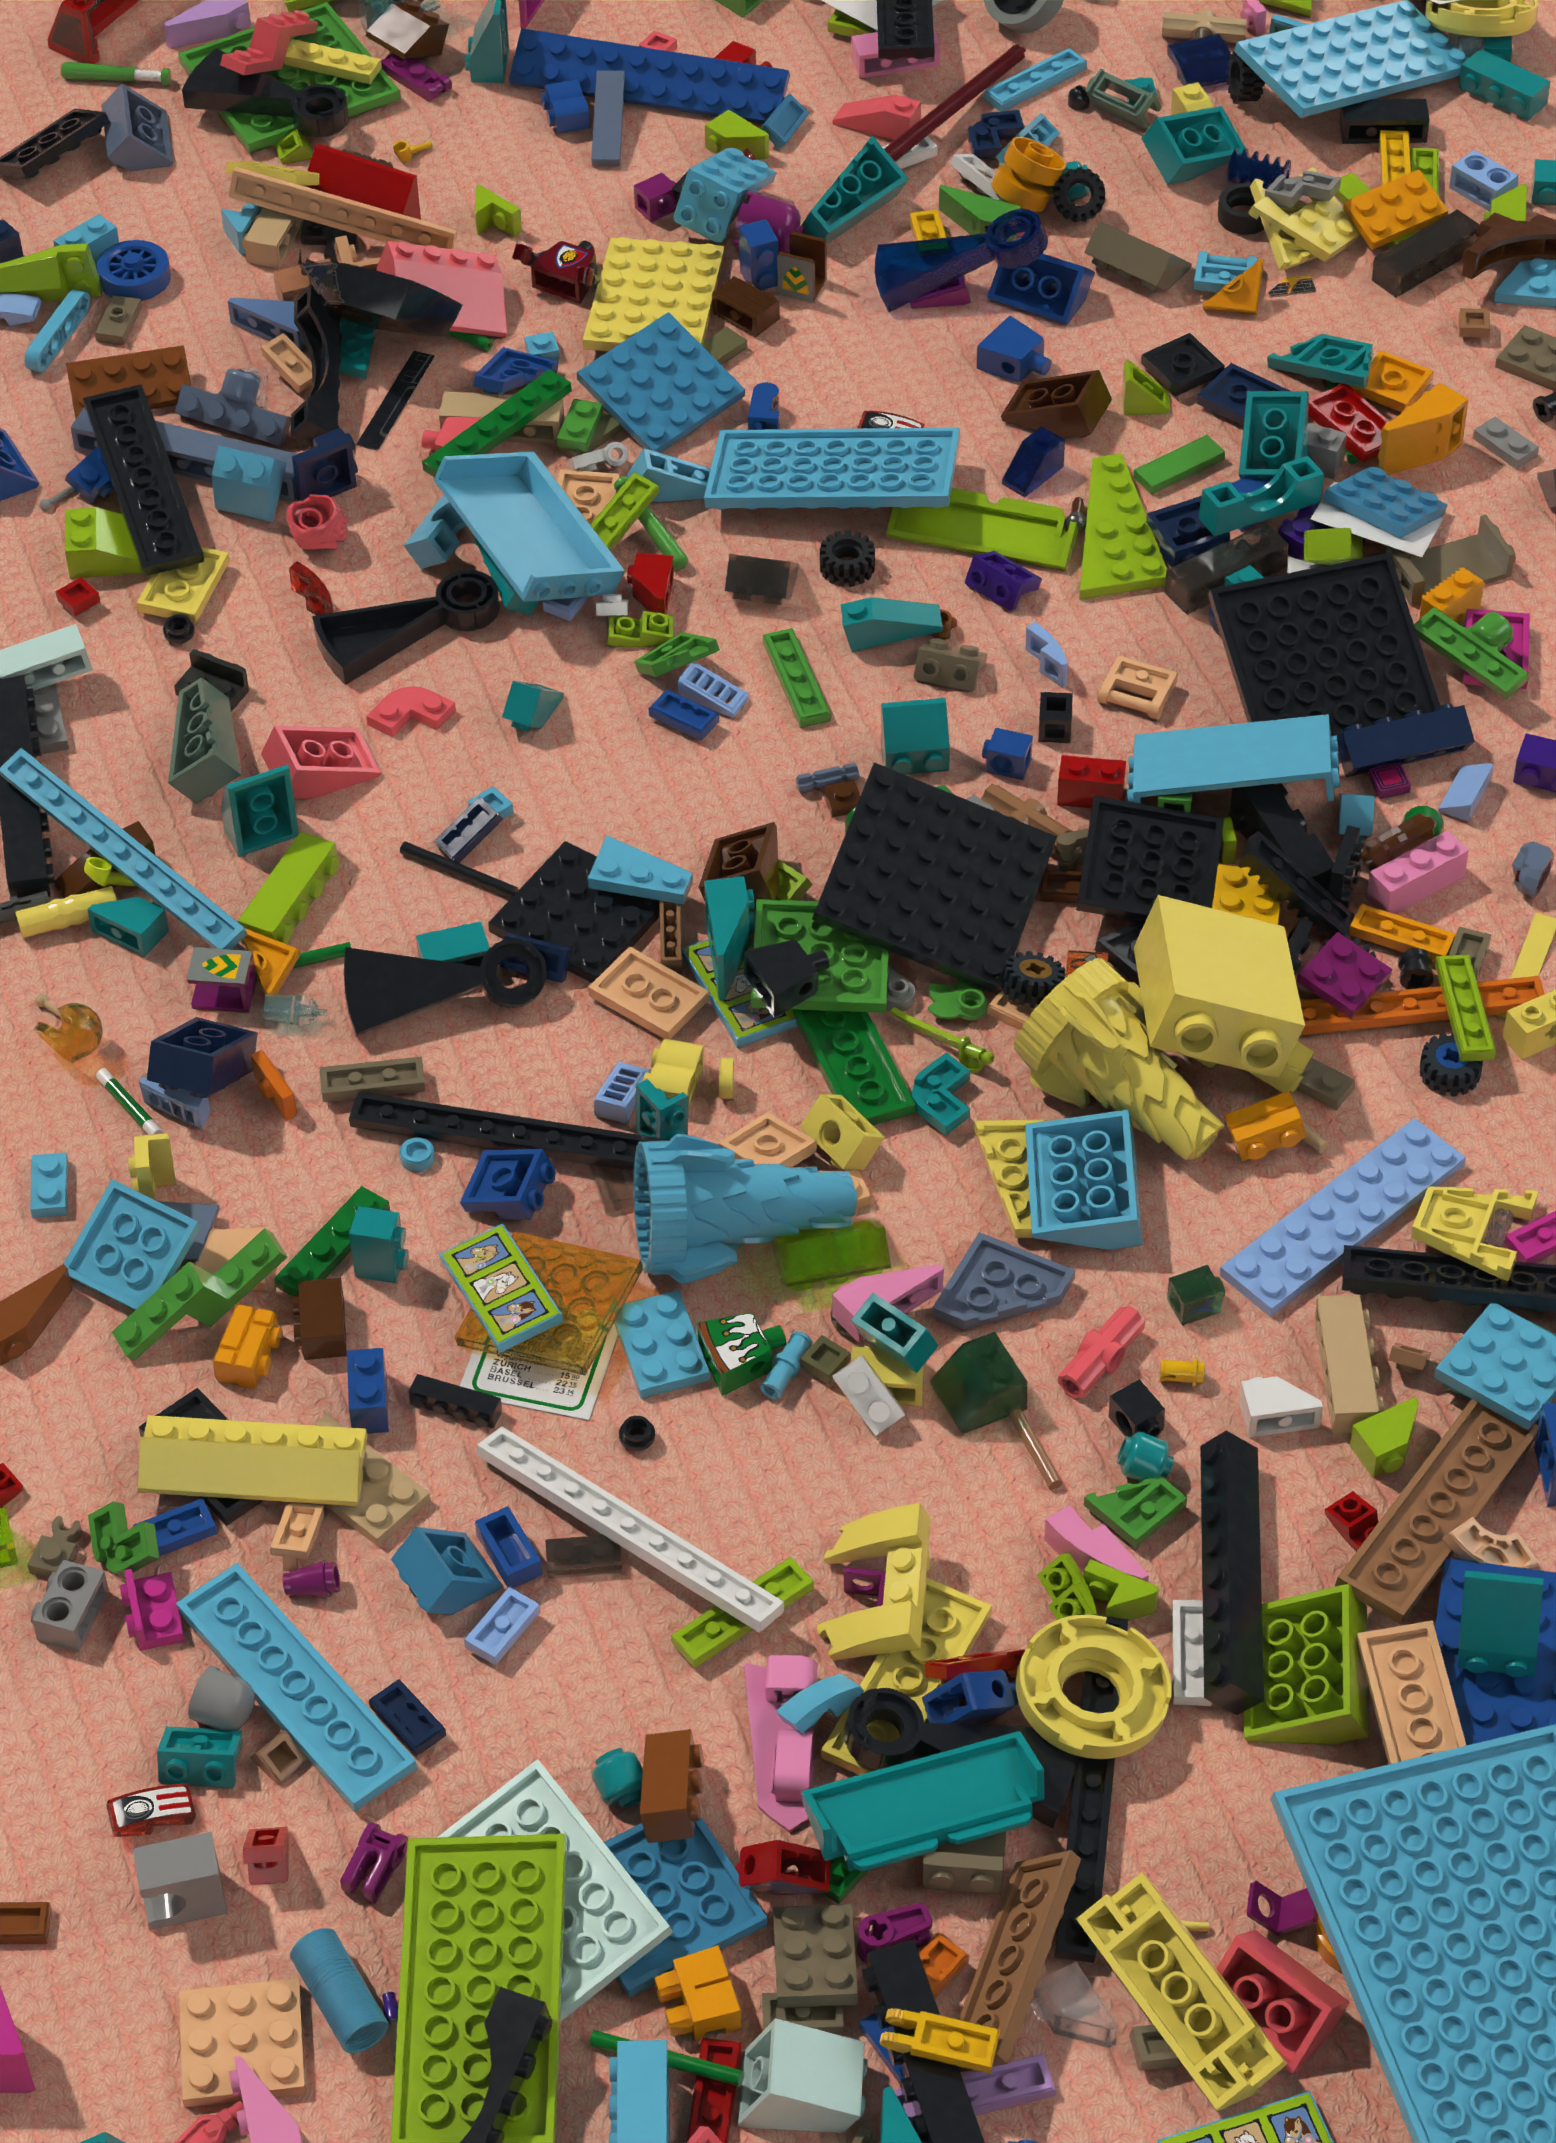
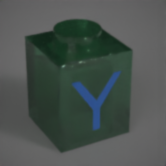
[1167,1265,1225,1326]

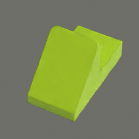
[475,185,522,237]
[1304,528,1363,565]
[1084,1559,1159,1621]

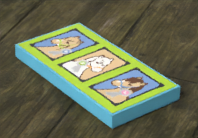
[682,939,797,1048]
[439,1223,564,1353]
[1158,2091,1334,2143]

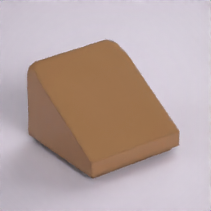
[250,1730,308,1785]

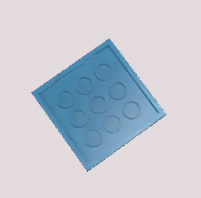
[577,312,745,453]
[604,1817,768,1998]

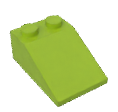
[65,507,143,579]

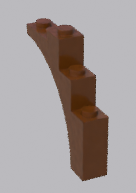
[1461,212,1556,279]

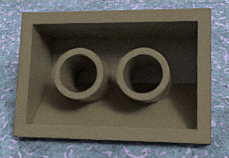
[1084,221,1192,292]

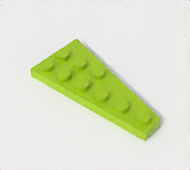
[1079,453,1170,600]

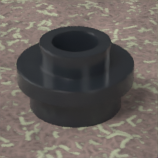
[163,615,195,643]
[619,1416,655,1451]

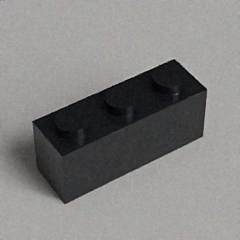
[1339,99,1430,144]

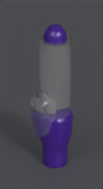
[382,1992,398,2062]

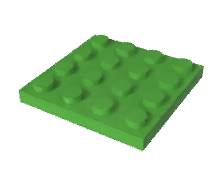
[751,899,888,1013]

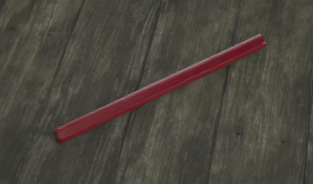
[884,44,1026,162]

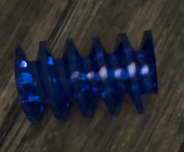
[1227,147,1291,190]

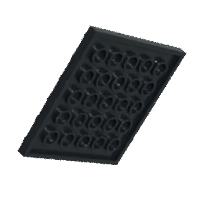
[1208,553,1440,738]
[812,762,1057,994]

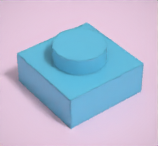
[524,331,560,360]
[468,786,514,819]

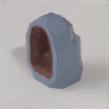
[1512,841,1554,897]

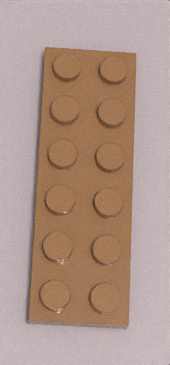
[958,1850,1081,2072]

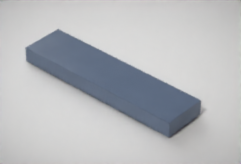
[591,71,625,166]

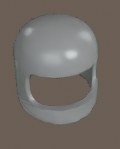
[188,1666,255,1731]

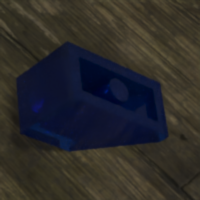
[1002,426,1065,498]

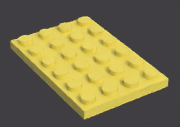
[582,237,725,351]

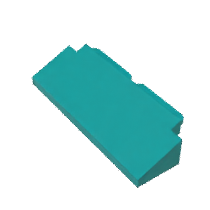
[801,1731,1044,1871]

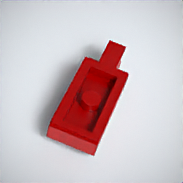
[924,1648,1025,1685]

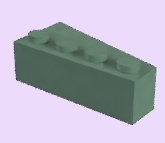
[168,677,242,804]

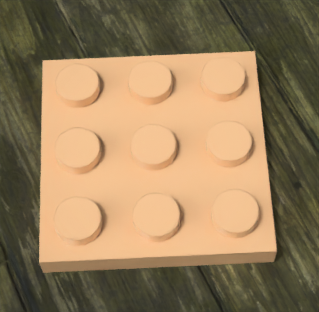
[179,1978,306,2107]

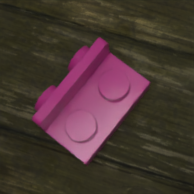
[120,1569,185,1651]

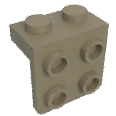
[923,1831,1006,1895]

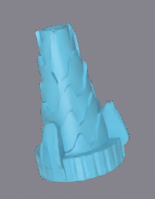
[633,1134,857,1284]

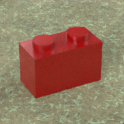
[1057,755,1126,808]

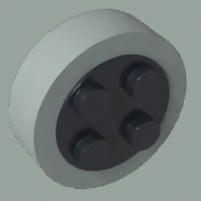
[984,0,1064,33]

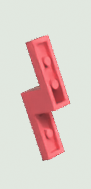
[220,10,318,75]

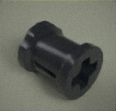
[1533,388,1556,423]

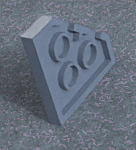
[932,1232,1075,1329]

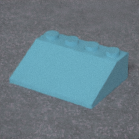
[1025,1110,1143,1250]

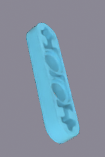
[24,289,91,373]

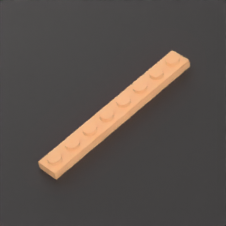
[228,167,457,249]

